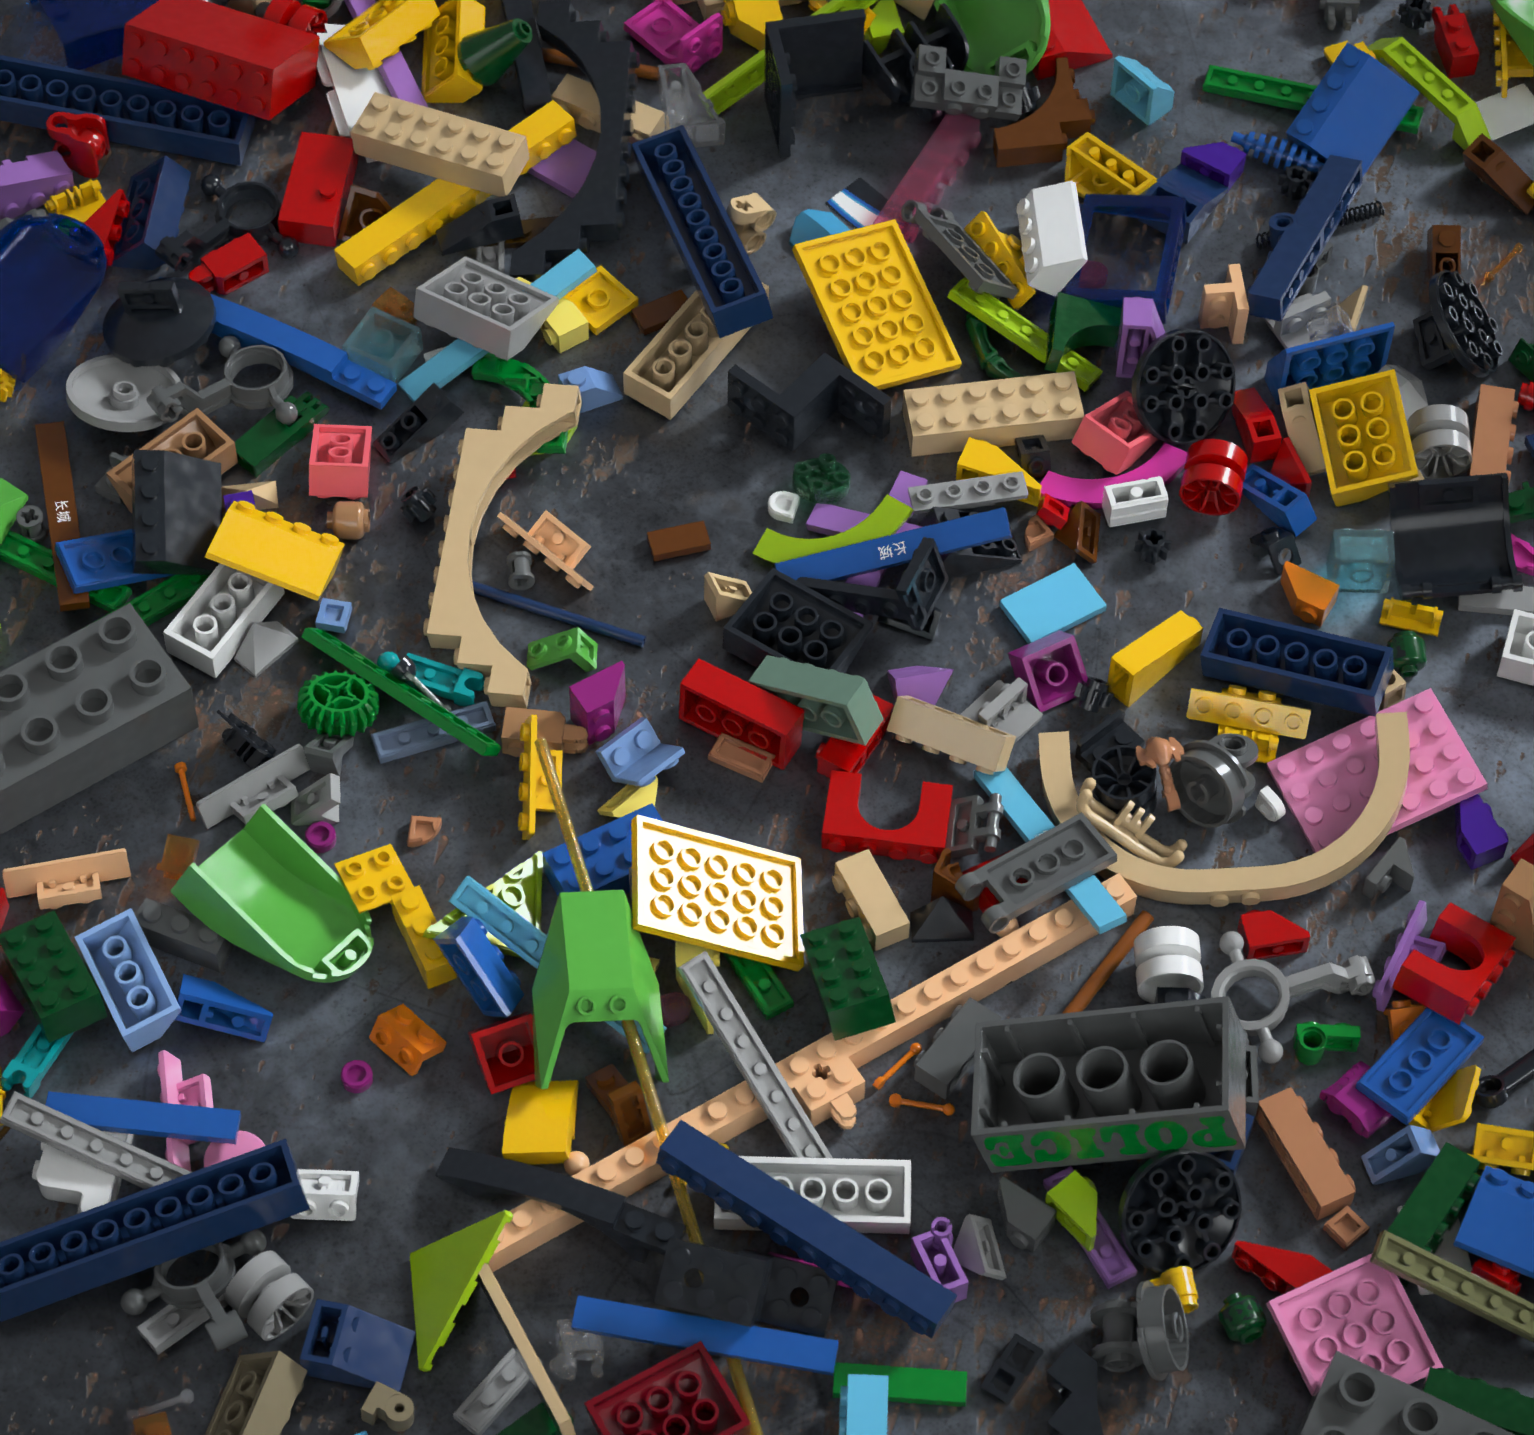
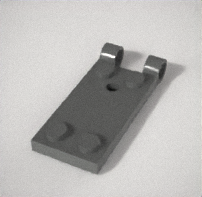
[901,200,1019,299]
[955,812,1117,934]

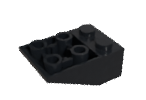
[918,507,1023,577]

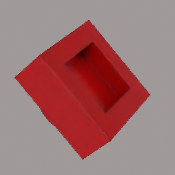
[1036,493,1070,530]

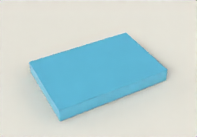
[999,563,1107,644]

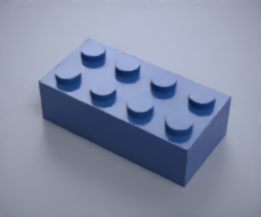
[542,803,663,896]

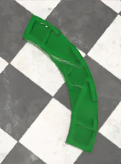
[471,352,568,454]

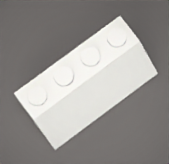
[1016,181,1088,297]

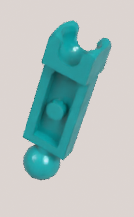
[376,651,485,707]
[1,1024,74,1099]

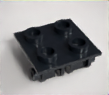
[217,710,277,769]

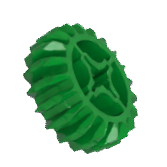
[297,669,379,738]

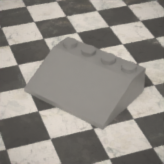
[413,256,559,361]

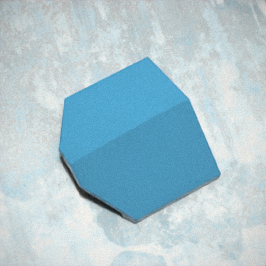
[789,209,850,247]

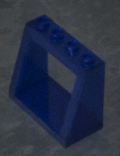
[1061,194,1187,324]

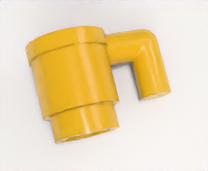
[1148,1266,1198,1314]

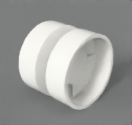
[1133,926,1204,1003]

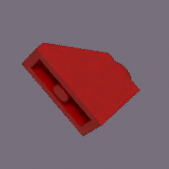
[1237,910,1310,960]

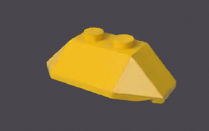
[1065,132,1157,210]

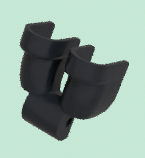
[862,3,969,122]

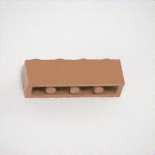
[1467,384,1519,485]
[1255,1087,1356,1221]

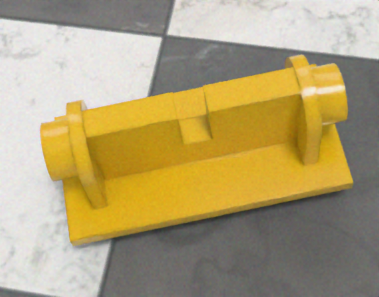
[1379,597,1444,637]

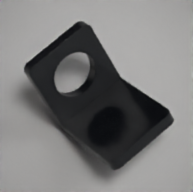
[1250,527,1302,575]

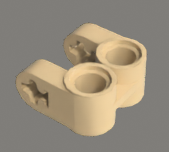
[726,193,776,254]

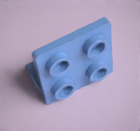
[595,717,685,787]

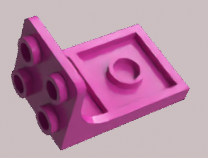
[624,0,723,78]

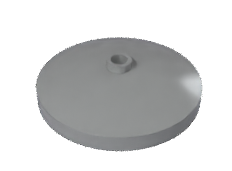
[66,354,181,432]

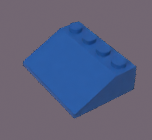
[1286,42,1420,178]
[1264,322,1395,405]
[1453,1165,1534,1279]

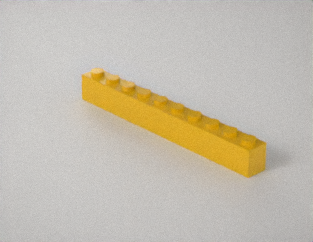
[334,100,577,286]

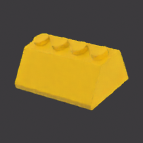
[323,0,441,70]
[421,0,485,103]

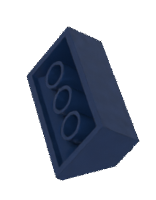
[112,155,191,271]

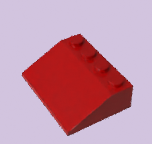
[1032,0,1113,80]

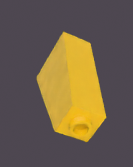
[1107,610,1203,708]

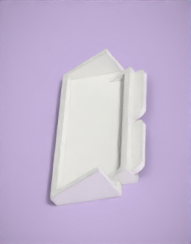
[316,24,392,163]

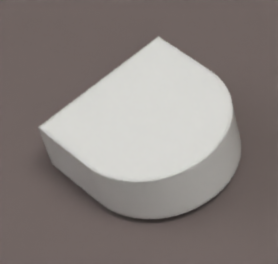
[768,491,800,524]
[1255,785,1286,822]

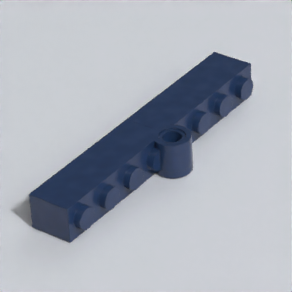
[1246,155,1363,322]

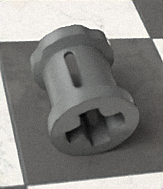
[16,505,47,543]
[506,551,535,590]

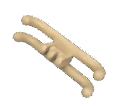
[1076,777,1188,868]

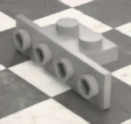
[908,471,1028,514]
[196,744,310,829]

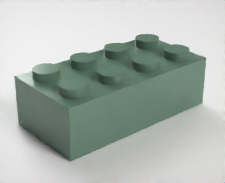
[748,655,884,746]

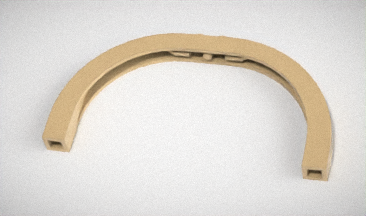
[1038,712,1410,907]

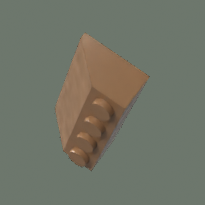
[106,408,238,513]

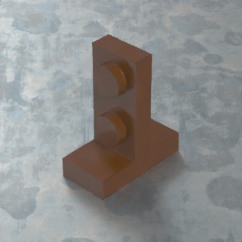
[584,1063,653,1147]

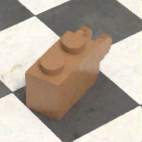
[501,707,588,759]

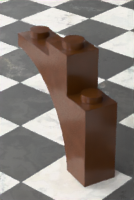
[992,57,1095,167]

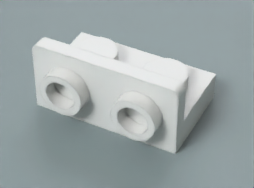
[291,1169,359,1221]

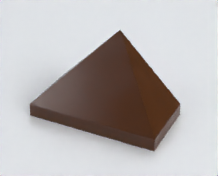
[1054,501,1101,564]

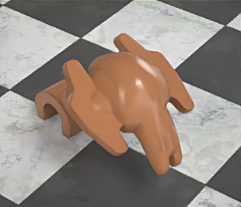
[1136,737,1185,812]

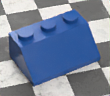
[433,917,524,1017]

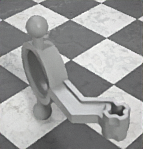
[1211,931,1376,1064]

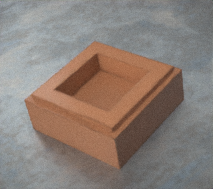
[1323,1205,1370,1251]

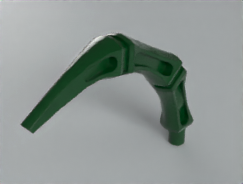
[965,293,1025,379]

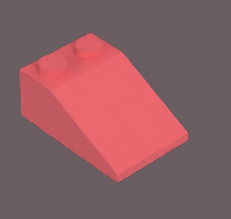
[1071,391,1158,475]
[309,424,372,500]

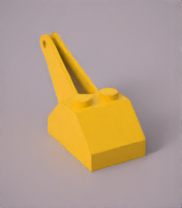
[721,0,783,51]

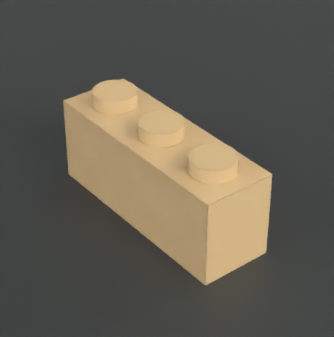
[832,849,910,951]

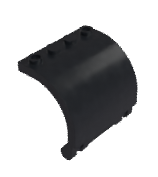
[1388,473,1523,601]

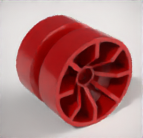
[263,0,327,35]
[1179,439,1248,516]

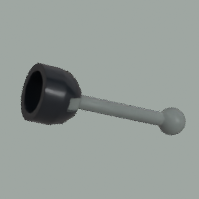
[390,655,452,711]

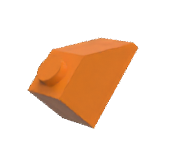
[1280,561,1340,627]

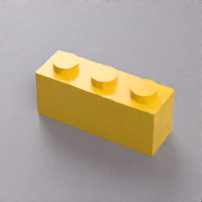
[390,885,457,989]

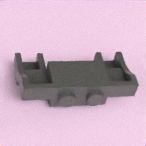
[910,44,1027,121]

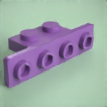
[1372,900,1446,1012]

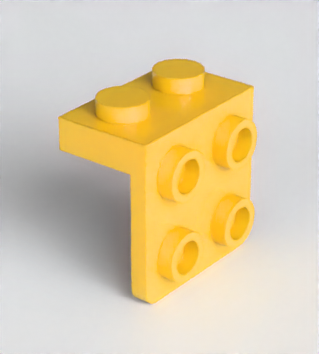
[1409,1065,1481,1132]

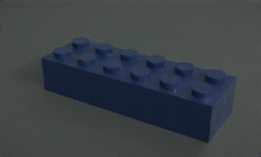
[1200,608,1394,717]

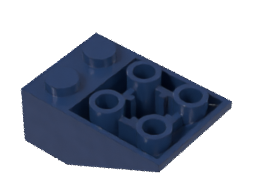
[1139,164,1229,245]
[300,1299,416,1392]

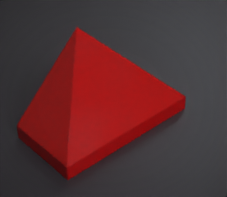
[1270,437,1312,499]

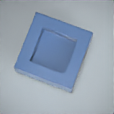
[315,598,352,634]

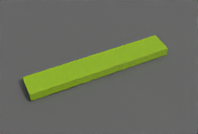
[947,277,1103,392]

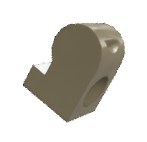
[361,1381,415,1432]

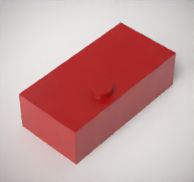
[278,132,359,248]
[678,658,804,770]

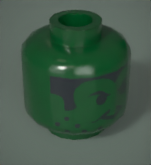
[1386,631,1427,677]
[1218,1292,1267,1344]

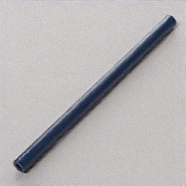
[473,581,646,647]

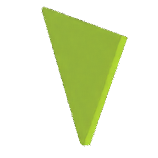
[423,851,543,958]
[410,1210,513,1372]

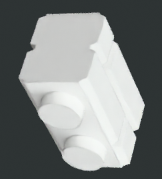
[1102,476,1169,527]

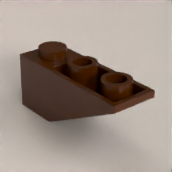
[1463,133,1534,215]
[1427,225,1461,282]

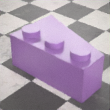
[0,150,75,220]
[1116,297,1165,378]

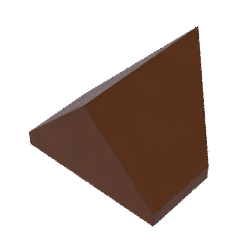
[338,184,392,241]
[931,848,980,912]

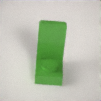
[527,627,598,672]

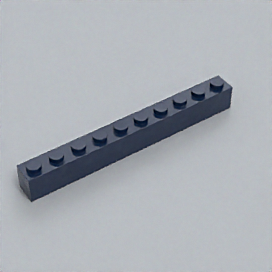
[656,1120,957,1339]

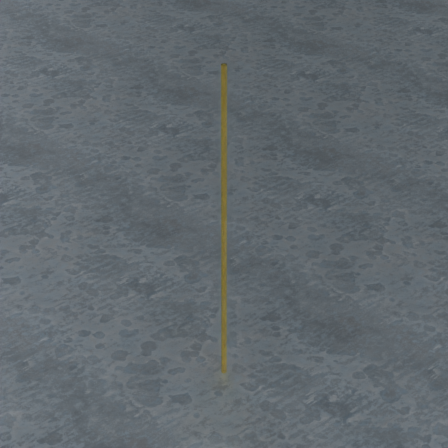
[534,738,764,1435]

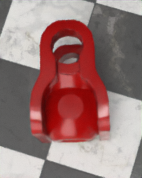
[46,112,110,179]

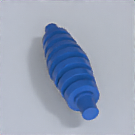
[1230,131,1324,174]

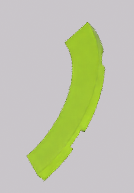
[752,494,913,564]

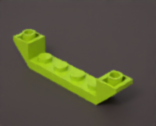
[1367,37,1491,150]

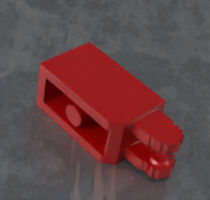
[1432,4,1480,79]
[188,232,269,295]

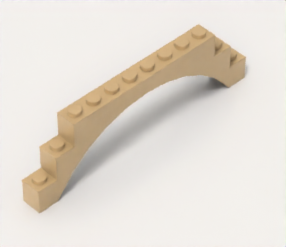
[423,383,582,709]

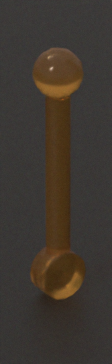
[1484,243,1524,282]

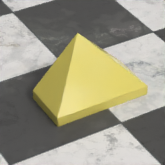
[597,775,659,818]

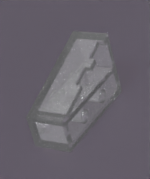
[657,63,726,147]

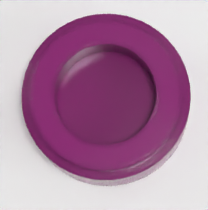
[305,821,336,853]
[341,1060,373,1093]

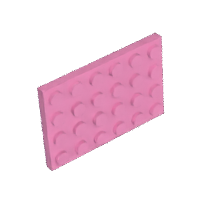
[1267,688,1488,853]

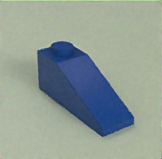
[1242,464,1317,537]
[175,974,273,1043]

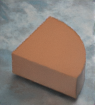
[1024,515,1054,552]
[407,815,442,847]

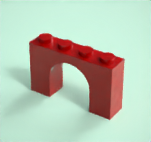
[821,770,953,864]
[1392,902,1516,1024]

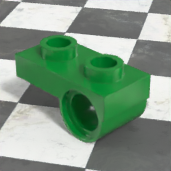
[1293,1021,1361,1065]

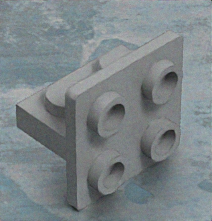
[1263,291,1339,349]
[960,677,1043,744]

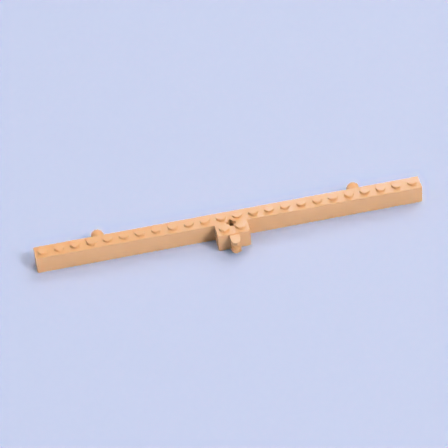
[488,873,1137,1272]

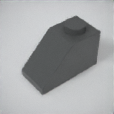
[997,1177,1057,1253]

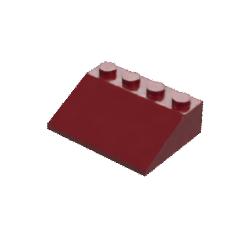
[584,1341,751,1435]

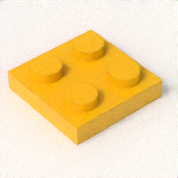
[563,265,639,336]

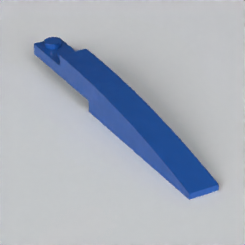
[159,277,397,410]

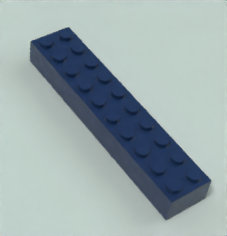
[0,55,255,166]
[631,125,773,338]
[0,1138,310,1322]

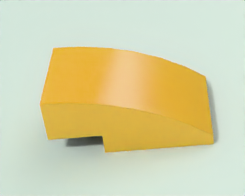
[502,1080,579,1164]

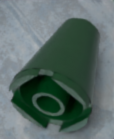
[457,18,532,86]

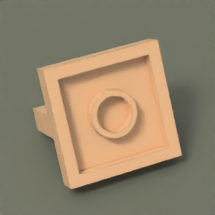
[1198,264,1249,344]

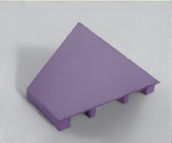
[887,666,954,705]

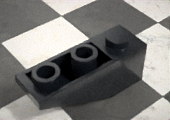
[436,194,524,256]
[372,383,464,464]

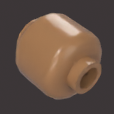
[327,501,370,540]

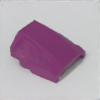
[1319,1061,1394,1139]

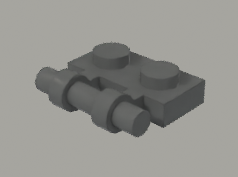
[946,793,1004,859]

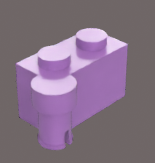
[910,1217,969,1303]

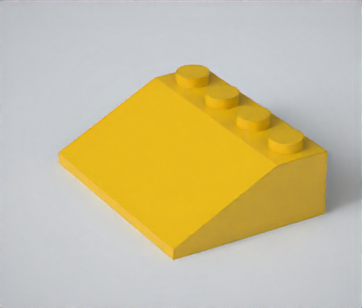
[1309,369,1419,507]
[205,501,345,601]

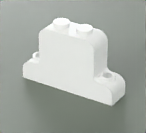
[32,1131,135,1214]

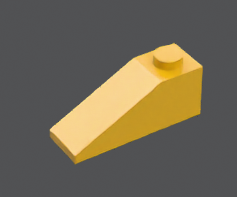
[956,437,1042,507]

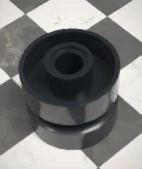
[1092,745,1157,821]

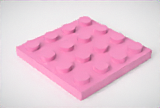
[1266,1253,1444,1396]

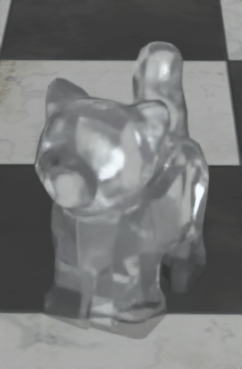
[550,1319,604,1384]

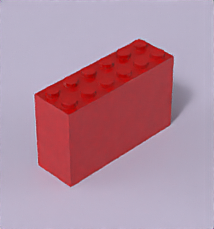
[122,0,320,120]

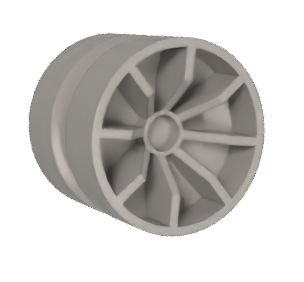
[1407,404,1472,479]
[224,1250,314,1341]

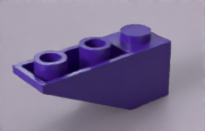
[1455,794,1508,870]

